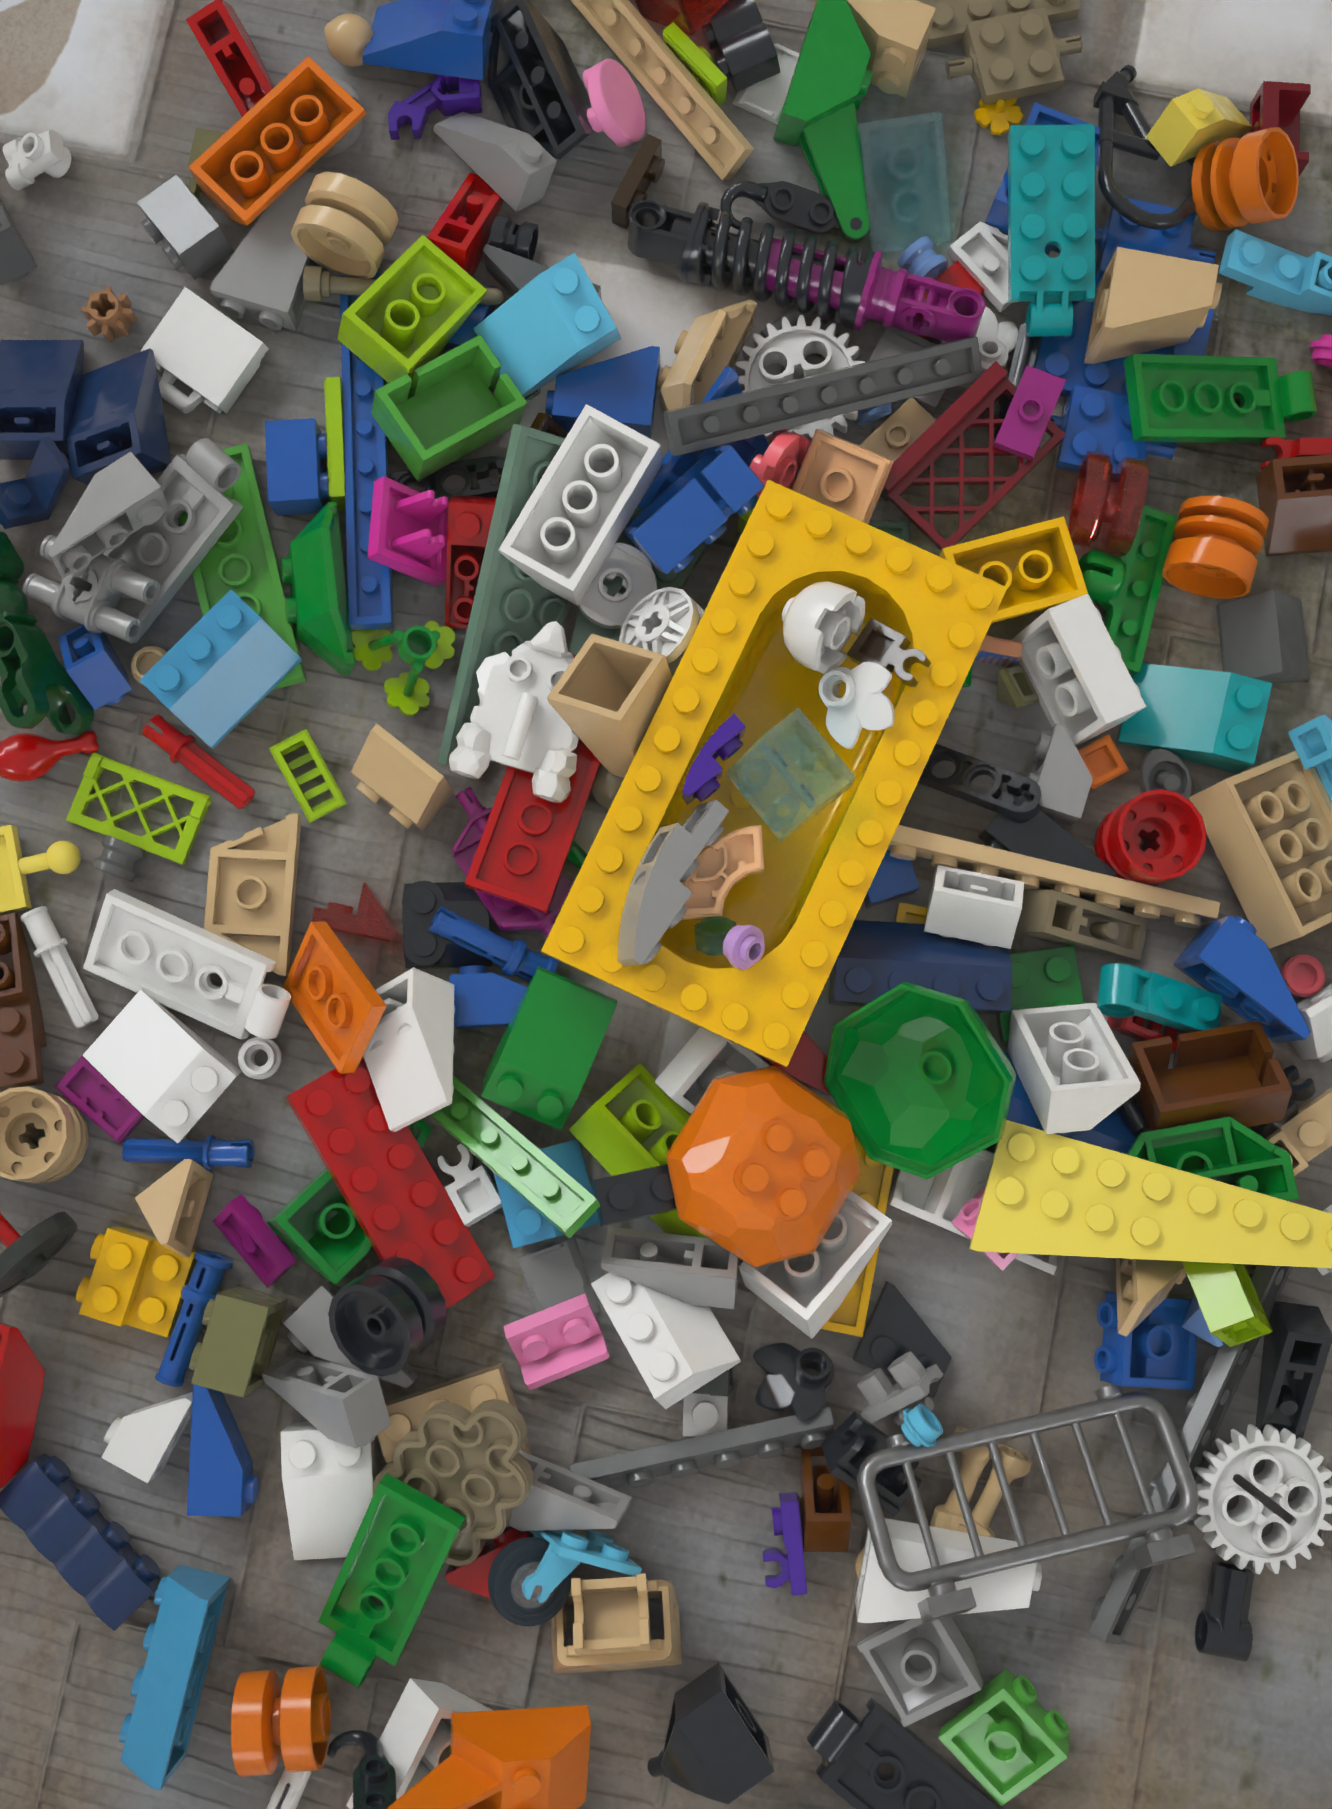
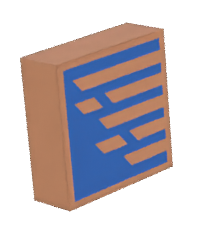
[974,635,1023,668]

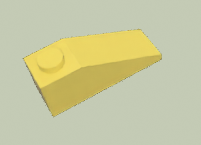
[1146,88,1252,167]

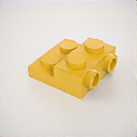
[76,1226,197,1337]

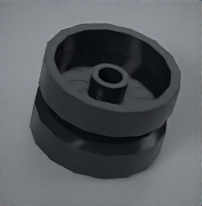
[328,1256,447,1377]

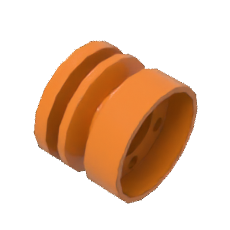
[1191,127,1299,232]
[1163,496,1269,599]

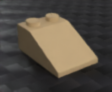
[813,0,936,98]

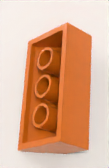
[189,56,367,226]

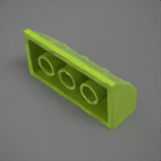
[569,1063,708,1238]

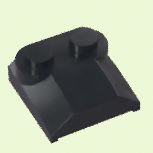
[402,881,493,969]

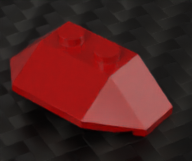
[0,1322,45,1489]

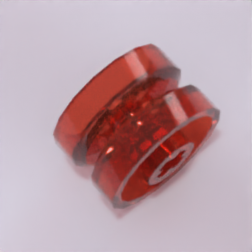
[1068,450,1149,554]

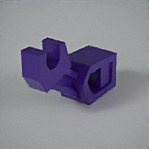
[388,74,482,140]

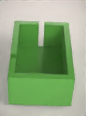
[371,335,527,481]

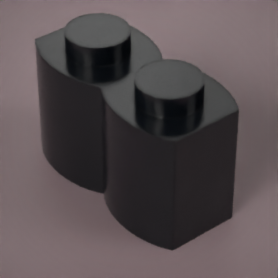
[701,0,780,92]

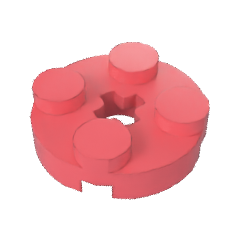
[749,429,810,507]

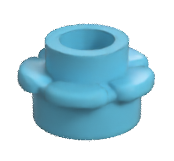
[901,1404,943,1448]

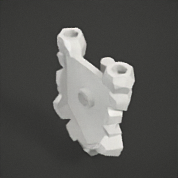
[449,621,579,803]

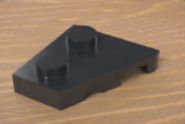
[852,1281,952,1398]

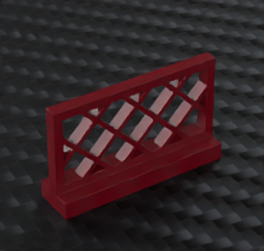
[880,361,1066,551]

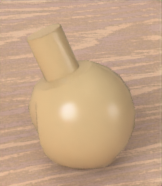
[324,13,387,68]

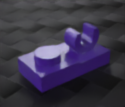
[763,1492,807,1596]

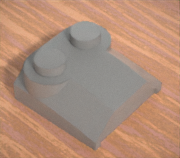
[857,1616,983,1727]

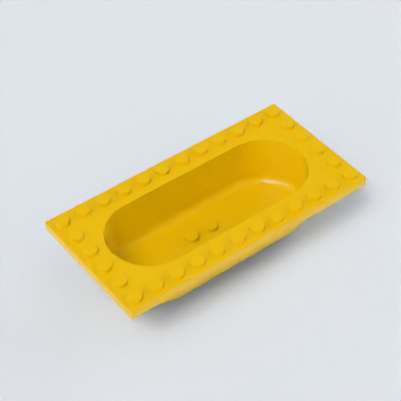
[541,479,1008,1067]

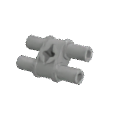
[23,535,160,643]

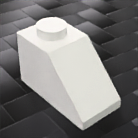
[101,1392,193,1483]

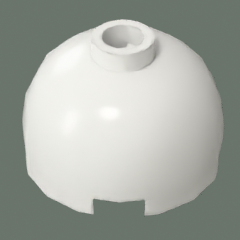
[782,581,865,674]

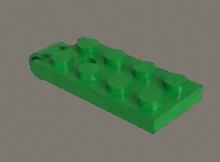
[1124,354,1317,443]
[318,1473,466,1689]

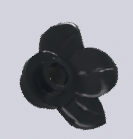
[753,1343,834,1421]

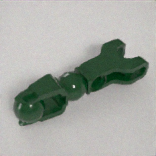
[0,531,94,735]

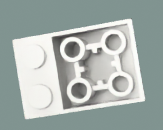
[363,967,455,1132]

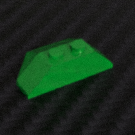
[281,502,355,675]
[1126,1117,1300,1201]

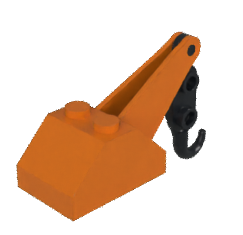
[327,1705,591,1809]

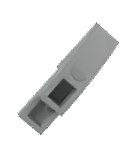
[618,800,729,967]

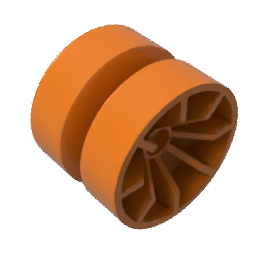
[231,1665,331,1777]

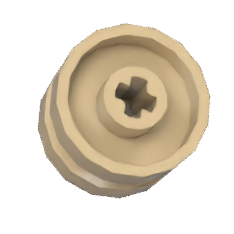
[291,172,399,279]

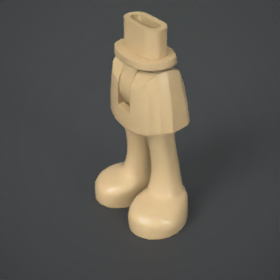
[930,1426,1033,1538]

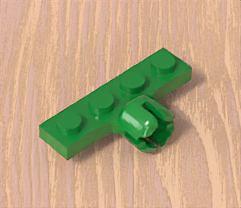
[1078,504,1177,676]

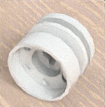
[619,587,704,677]

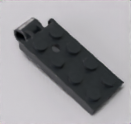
[807,1697,1004,1809]

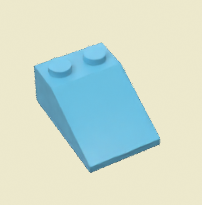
[473,252,622,398]

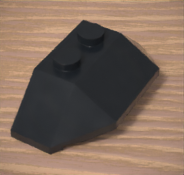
[488,0,592,160]

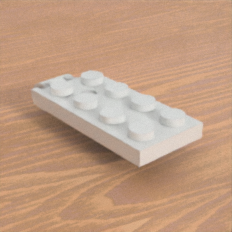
[83,889,291,1040]

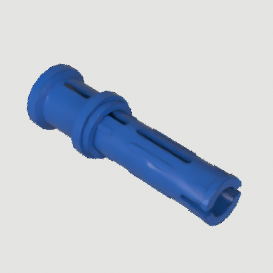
[429,906,559,982]
[155,1249,234,1387]

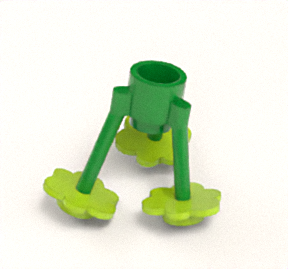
[351,620,455,717]

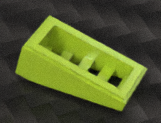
[269,729,347,823]

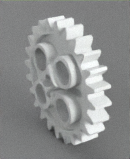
[736,315,865,443]
[1194,1424,1332,1574]

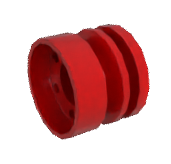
[1094,789,1207,887]

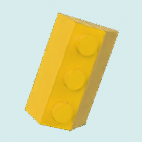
[939,516,1088,623]

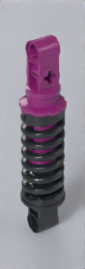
[628,200,986,342]

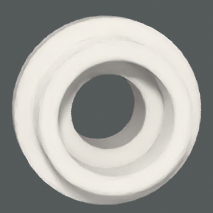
[238,1037,282,1080]

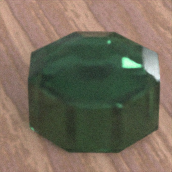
[695,916,737,956]

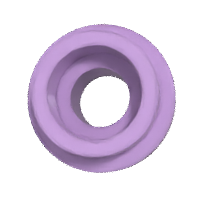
[723,924,765,970]

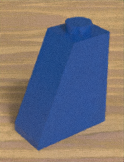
[545,346,660,439]

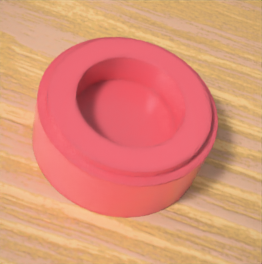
[1279,955,1325,998]

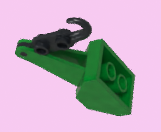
[720,0,873,244]

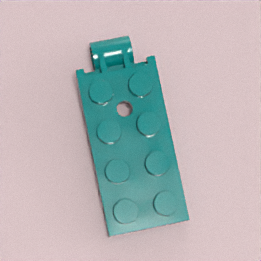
[1008,124,1095,337]

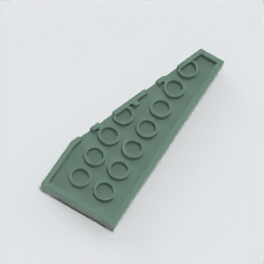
[438,424,569,766]

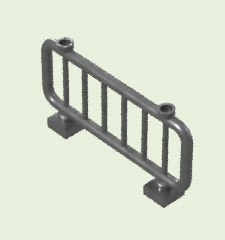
[857,1385,1199,1623]

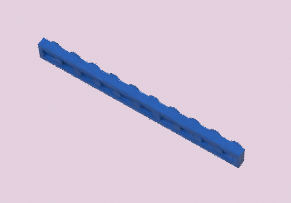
[339,261,394,631]

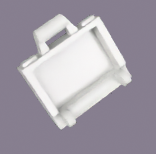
[141,287,269,414]

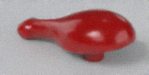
[0,731,99,782]

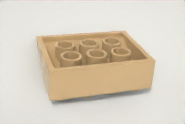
[1189,751,1332,949]

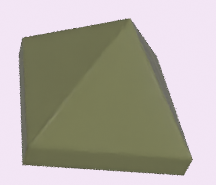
[996,665,1040,708]

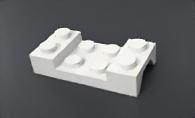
[887,1150,1058,1275]

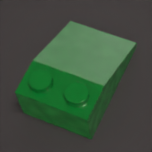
[481,966,617,1130]

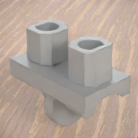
[857,1351,943,1426]

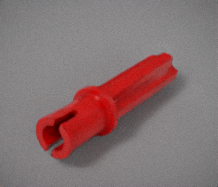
[142,714,255,809]

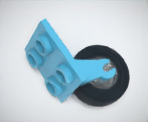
[488,1530,642,1627]

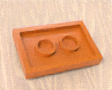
[282,921,387,1074]

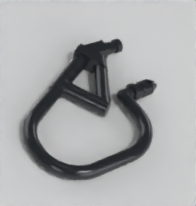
[1093,65,1196,230]

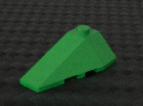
[267,1119,432,1285]

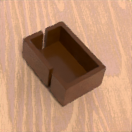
[1129,1021,1292,1131]

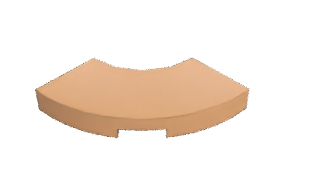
[681,825,764,920]

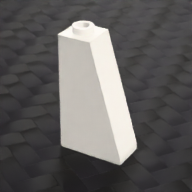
[855,1518,1042,1623]

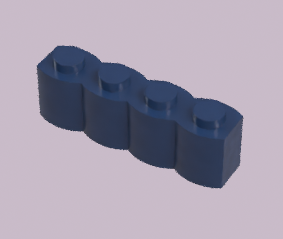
[0,1454,161,1631]

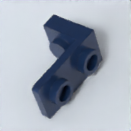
[0,437,70,529]

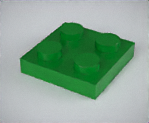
[996,946,1084,1042]

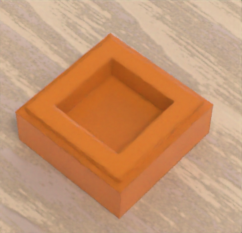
[1078,734,1129,792]

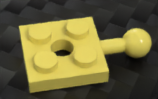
[0,825,81,915]

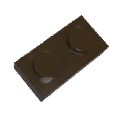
[611,133,665,229]

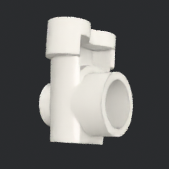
[3,129,71,190]

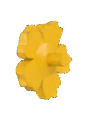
[973,98,1024,136]

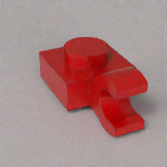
[1260,437,1332,470]

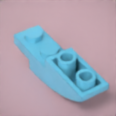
[1218,229,1332,316]

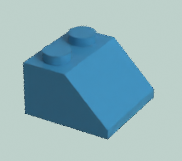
[494,1139,600,1249]

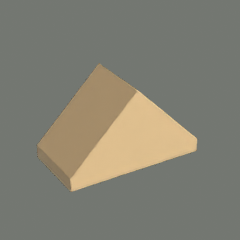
[135,1159,214,1258]

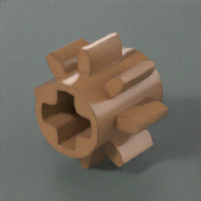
[81,286,137,343]

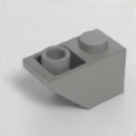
[1022,723,1093,826]

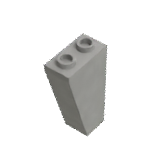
[210,171,319,331]

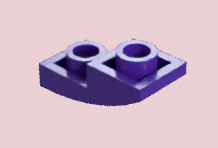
[682,713,746,805]

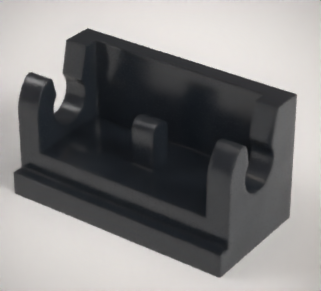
[821,1412,921,1517]

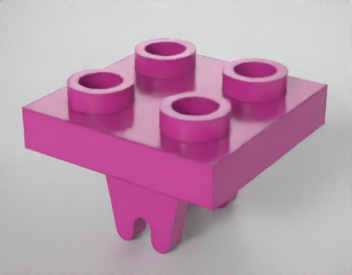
[367,476,448,587]

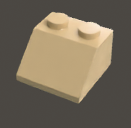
[351,723,454,831]

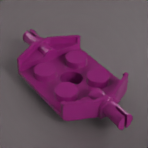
[451,787,574,937]

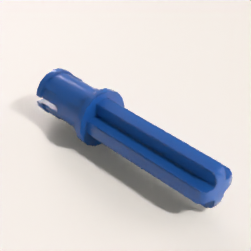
[122,1135,255,1170]

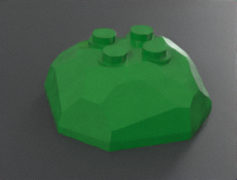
[824,982,1016,1179]

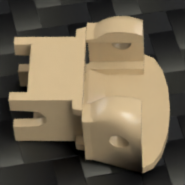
[551,1573,683,1673]

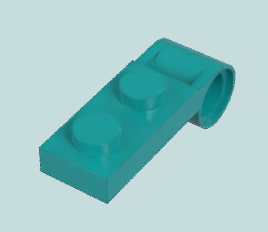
[1097,963,1222,1033]

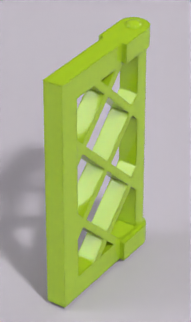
[66,753,212,865]

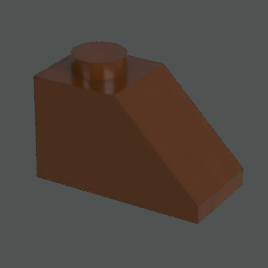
[801,1446,852,1552]

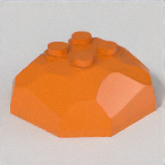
[666,1066,860,1268]

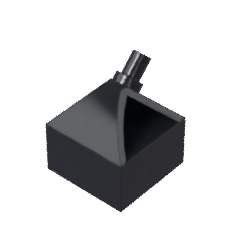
[647,1662,774,1804]

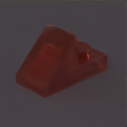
[311,882,403,944]

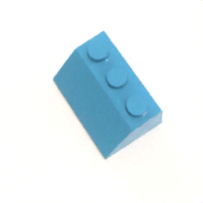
[139,589,302,749]

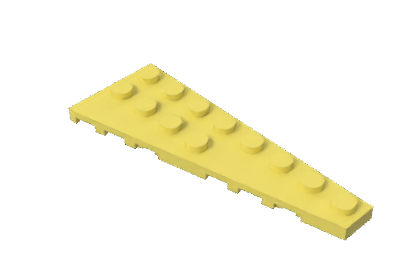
[969,1120,1332,1269]

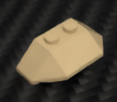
[656,300,758,412]

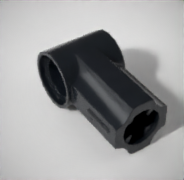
[1195,1562,1254,1662]

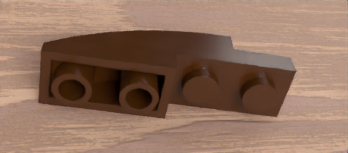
[0,912,46,1092]

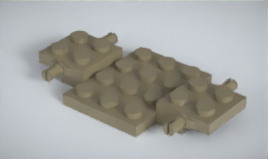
[917,0,1083,105]

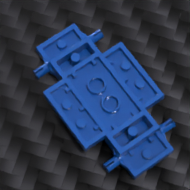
[1036,197,1216,485]

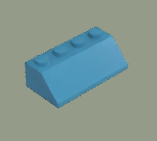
[119,1565,231,1790]

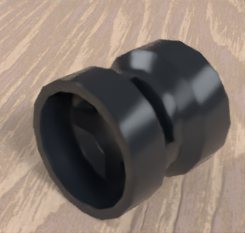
[489,215,539,261]

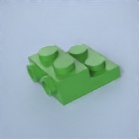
[938,1668,1070,1807]

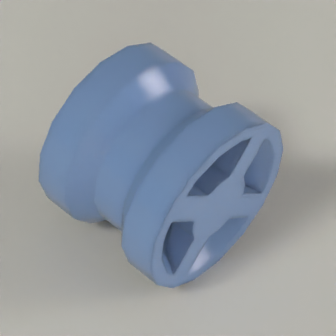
[897,236,949,279]

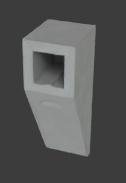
[48,452,169,579]

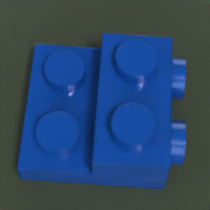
[1094,1291,1197,1390]

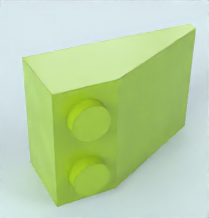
[337,235,487,383]

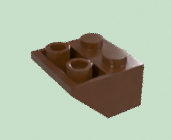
[1256,454,1332,556]

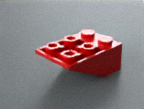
[445,495,496,629]

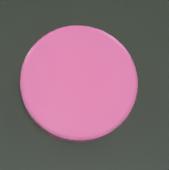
[583,59,646,148]

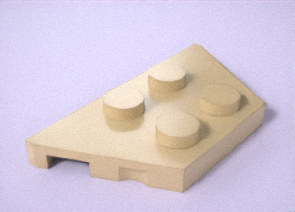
[204,813,302,977]

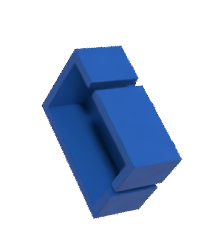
[623,445,765,574]

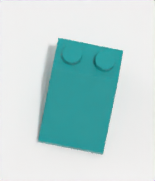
[1116,663,1272,774]

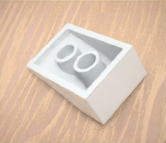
[83,989,242,1143]
[655,1027,769,1114]
[739,1191,892,1339]
[280,1422,381,1560]

